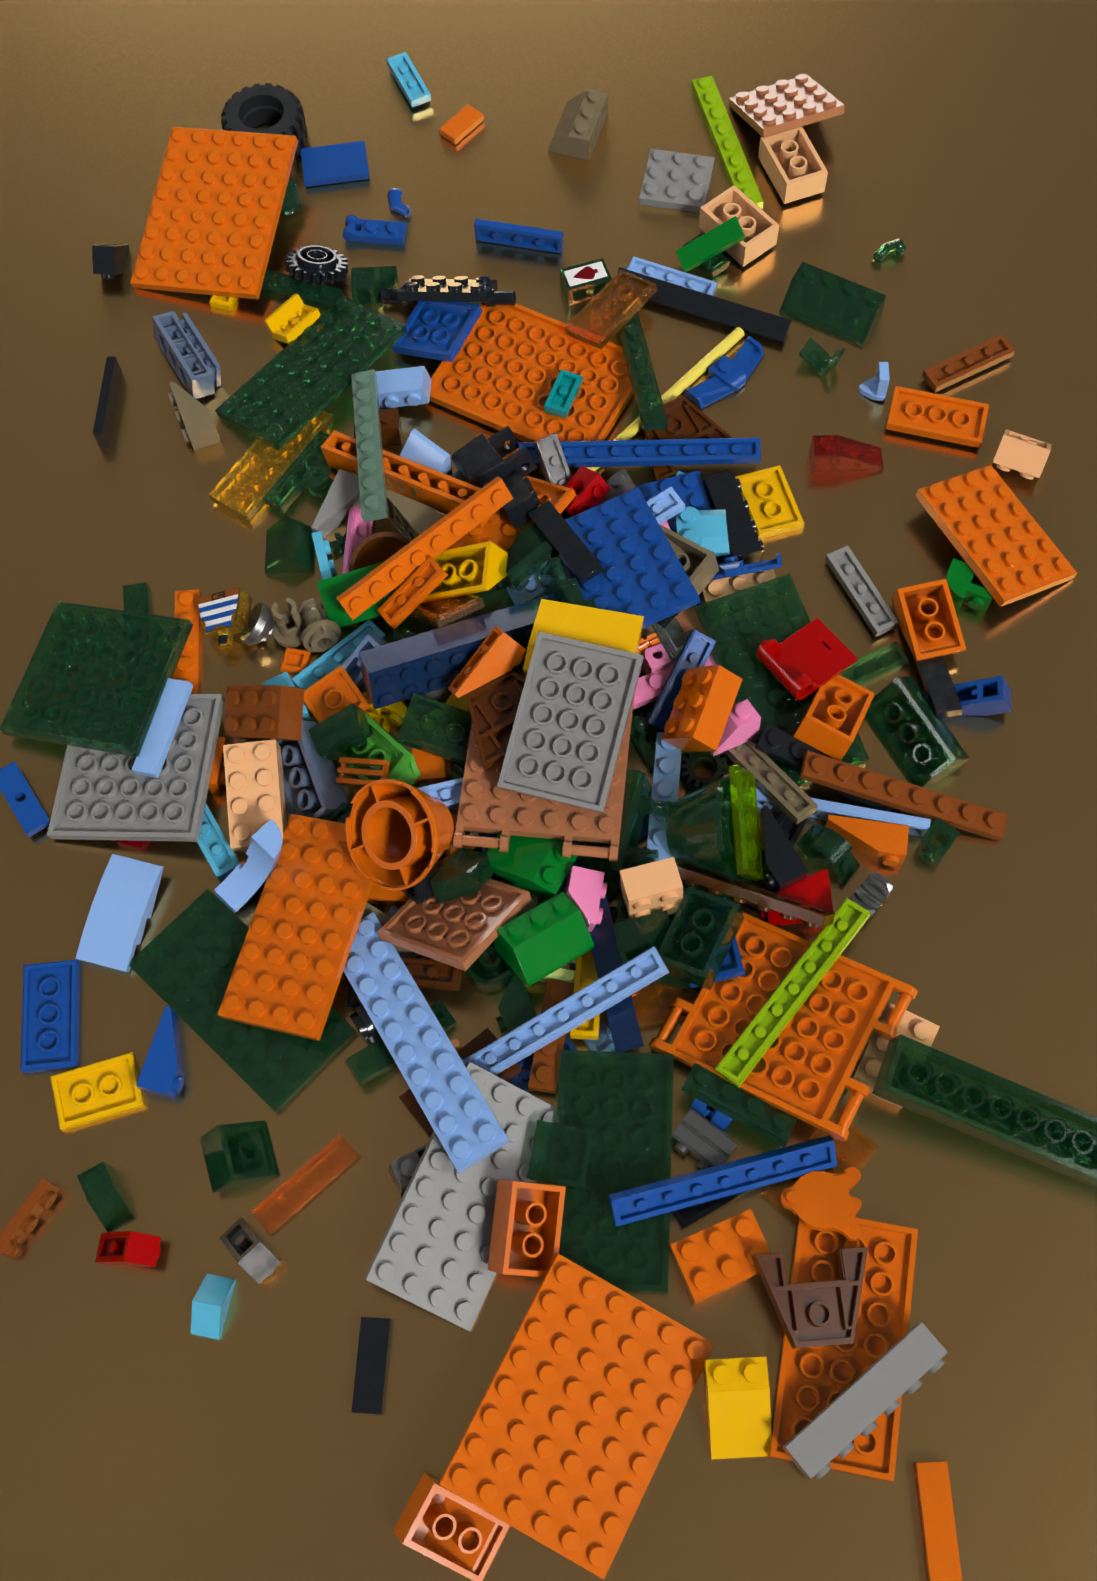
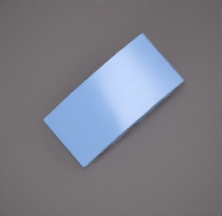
[75,854,164,972]

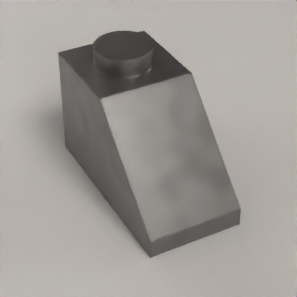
[220,1217,281,1284]

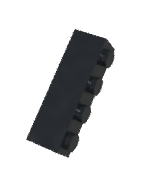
[703,470,764,565]

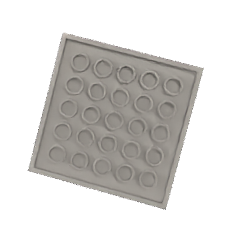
[47,694,225,842]

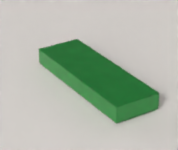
[675,216,746,273]

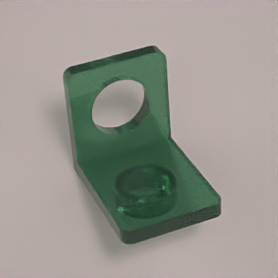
[799,338,845,375]

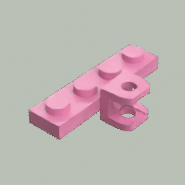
[633,643,716,710]

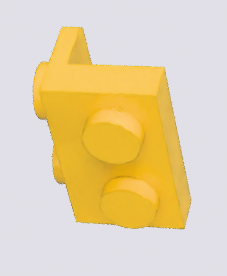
[264,294,321,344]

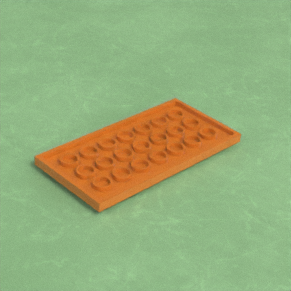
[217,814,374,1041]
[769,1217,918,1482]

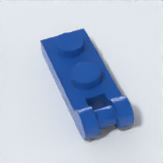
[342,215,407,246]

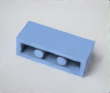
[375,366,432,409]

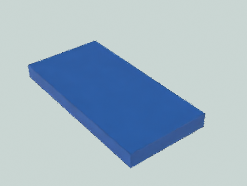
[20,959,81,1074]

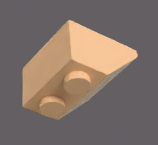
[993,429,1052,480]

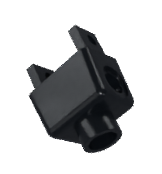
[450,426,537,488]

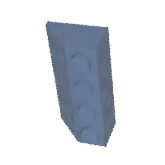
[276,720,351,822]

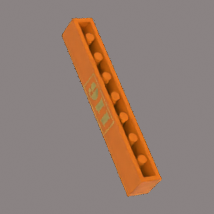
[321,430,493,529]

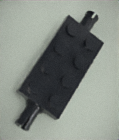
[381,275,516,307]

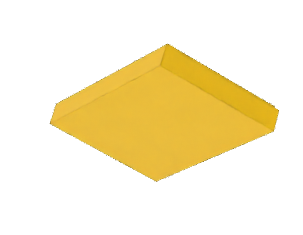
[735,465,805,539]
[50,1052,146,1132]

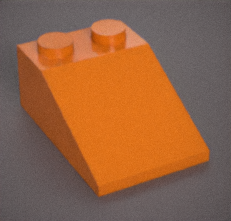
[891,579,967,662]
[793,674,875,761]
[392,1472,510,1581]

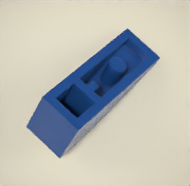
[926,676,1012,716]
[136,1006,185,1100]

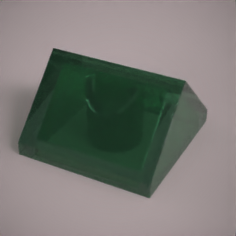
[265,516,315,574]

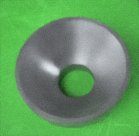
[239,602,275,646]

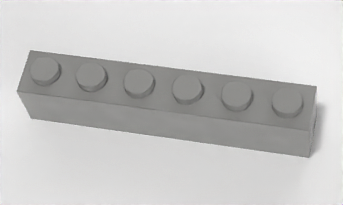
[782,1322,948,1480]

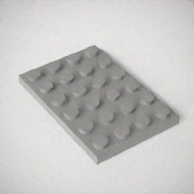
[497,631,644,814]

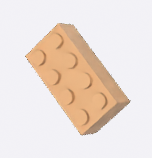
[223,739,287,854]

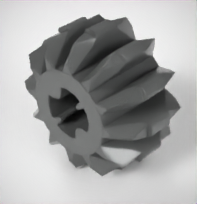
[850,871,893,917]

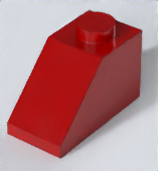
[95,1231,161,1267]

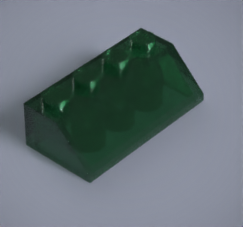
[780,261,886,346]
[866,676,970,788]

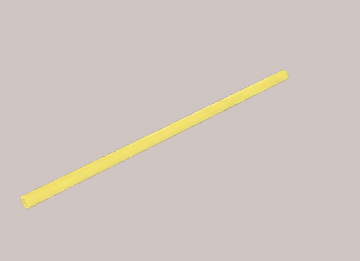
[521,327,745,533]

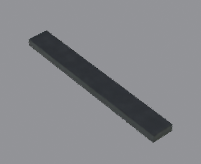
[612,267,791,344]

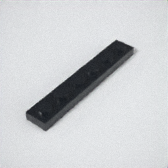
[754,723,901,813]

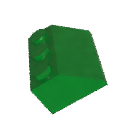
[494,892,594,987]

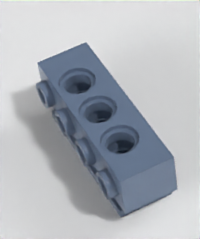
[152,311,221,399]

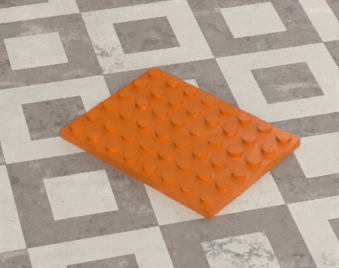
[130,127,298,300]
[430,302,651,443]
[438,1253,714,1580]

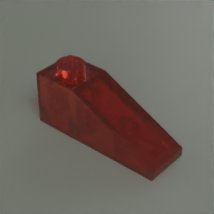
[809,435,884,473]

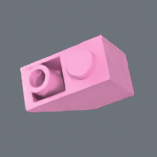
[565,866,607,932]

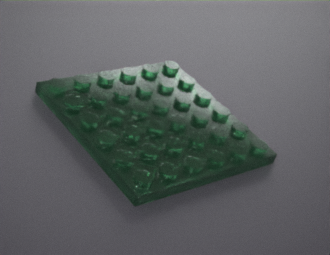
[0,601,193,757]

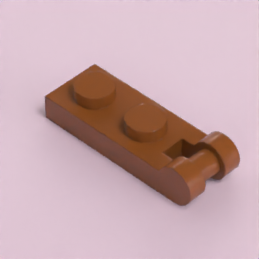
[0,1177,60,1257]

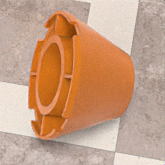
[345,779,454,891]

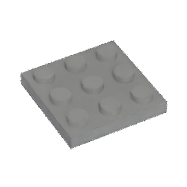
[639,149,715,213]

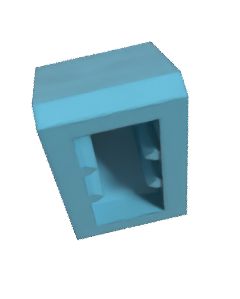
[190,1273,236,1340]

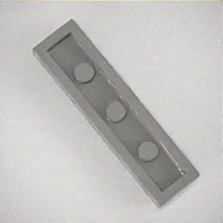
[825,545,899,637]

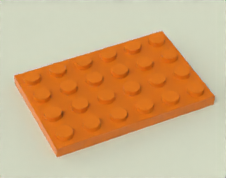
[915,465,1077,607]

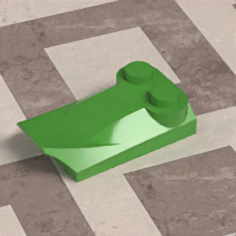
[328,709,421,786]

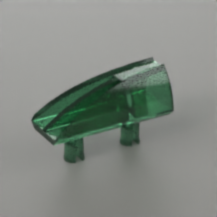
[604,770,671,885]

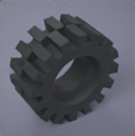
[680,751,728,796]

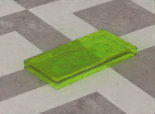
[729,765,763,881]

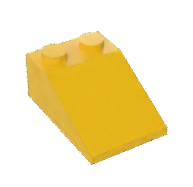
[703,1356,772,1459]

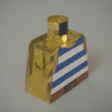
[198,587,252,650]

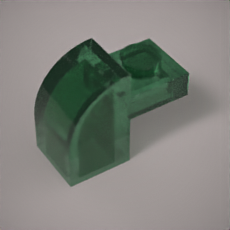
[796,825,861,884]

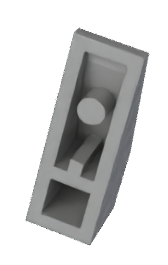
[311,469,361,539]

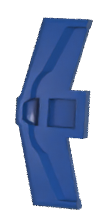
[684,336,764,409]
[711,553,782,580]

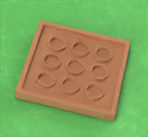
[729,74,845,138]
[377,865,531,971]

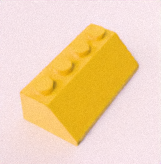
[406,541,508,603]

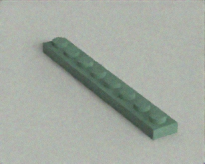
[351,369,388,522]

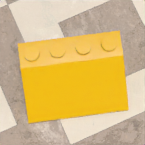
[523,599,644,676]

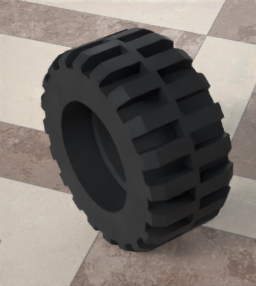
[221,83,308,157]

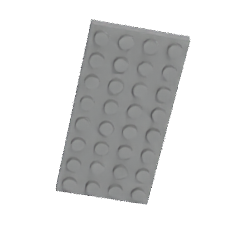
[363,1062,567,1332]

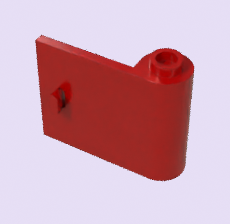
[756,617,858,700]

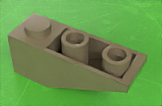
[168,381,221,451]

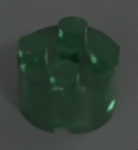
[464,940,517,993]

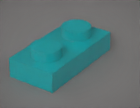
[544,370,583,418]

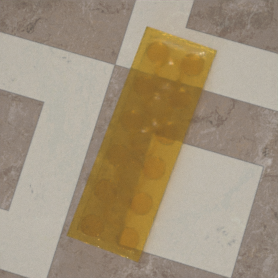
[208,395,334,521]

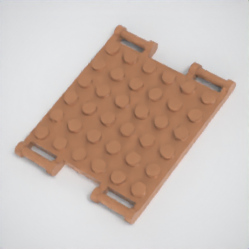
[453,671,635,862]

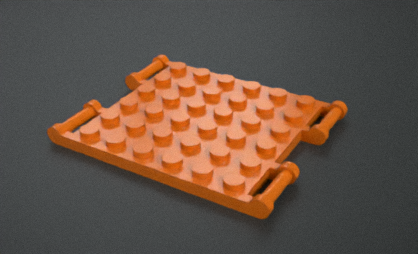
[649,906,918,1141]

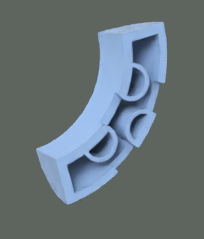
[214,819,283,913]

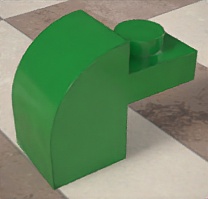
[945,558,992,612]

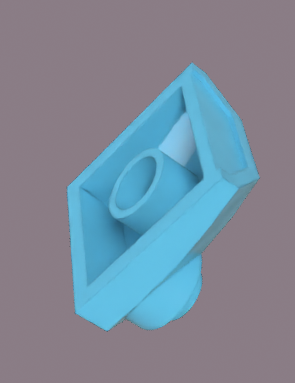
[676,506,730,557]

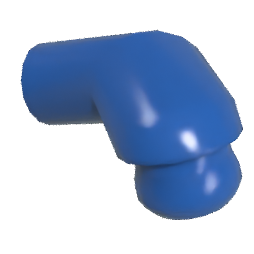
[387,188,411,218]

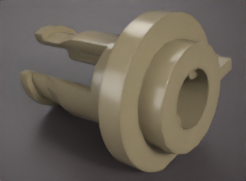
[272,598,305,647]
[298,598,341,652]

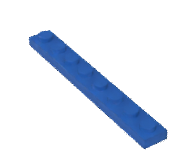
[608,1135,837,1227]

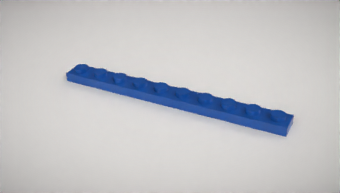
[519,437,761,468]

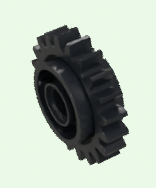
[285,245,348,285]

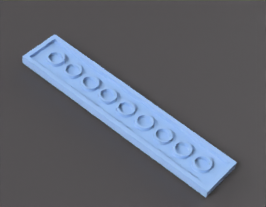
[344,912,510,1173]

